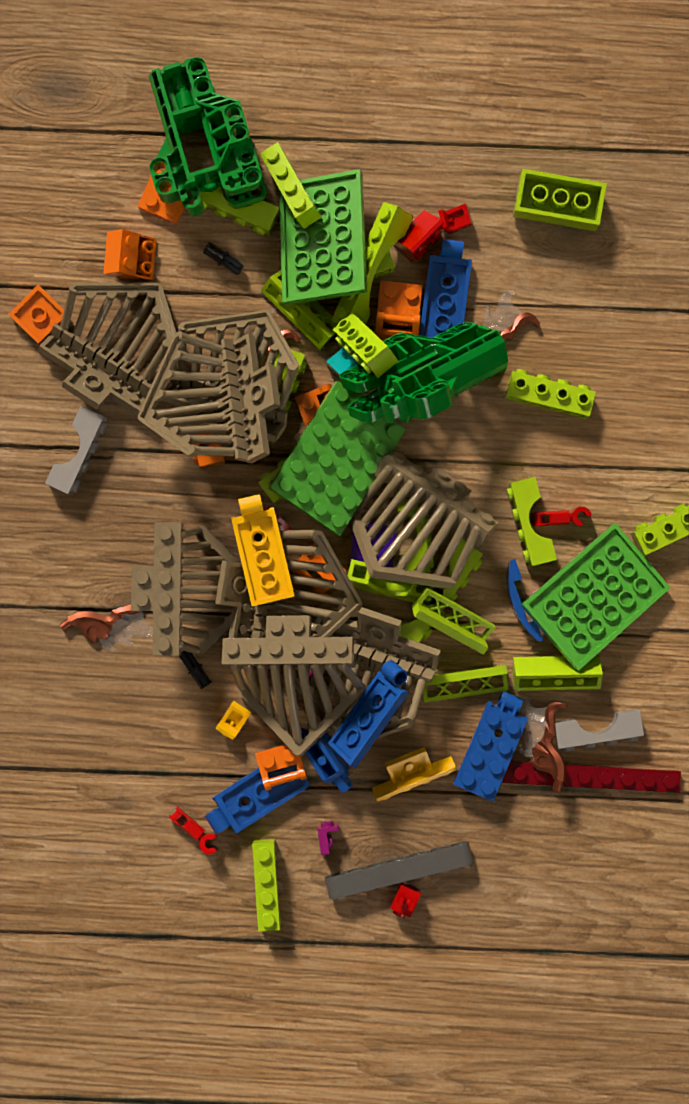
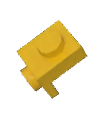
[216,701,251,740]

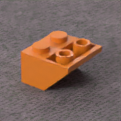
[103,229,156,281]

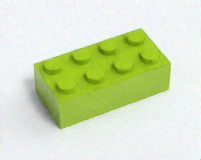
[512,169,607,232]

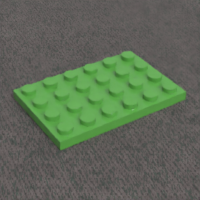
[279,169,367,305]
[268,381,405,536]
[521,523,671,671]

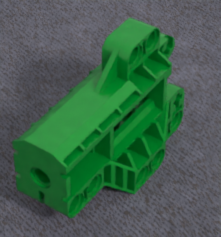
[149,57,267,217]
[340,322,509,423]

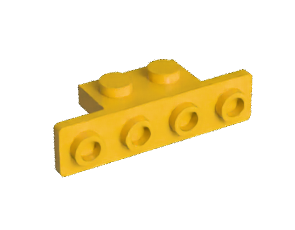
[372,747,457,802]

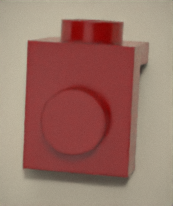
[438,204,473,234]

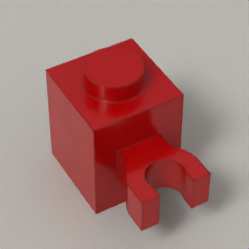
[390,882,421,918]

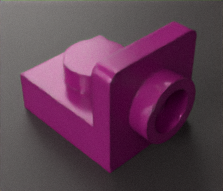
[317,821,339,855]

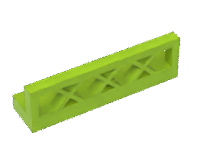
[261,270,338,350]
[411,587,496,655]
[423,665,509,703]

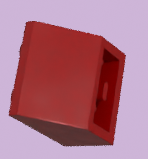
[394,210,444,262]

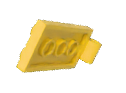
[231,494,294,606]

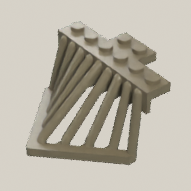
[38,283,182,416]
[162,310,299,443]
[138,332,280,464]
[350,450,499,589]
[131,522,240,656]
[215,525,362,638]
[295,607,441,738]
[221,615,366,757]

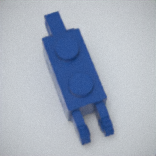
[301,724,353,793]

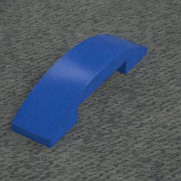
[506,559,543,642]

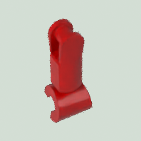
[531,506,592,526]
[168,806,218,854]

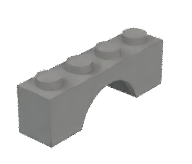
[45,406,108,496]
[554,709,644,752]

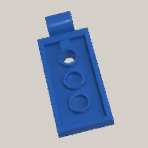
[419,239,472,337]
[328,660,409,768]
[453,691,528,801]
[204,764,311,834]

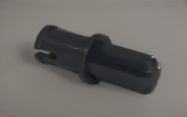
[203,242,244,275]
[179,650,212,689]

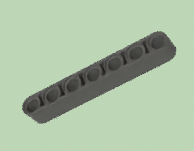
[325,841,474,899]

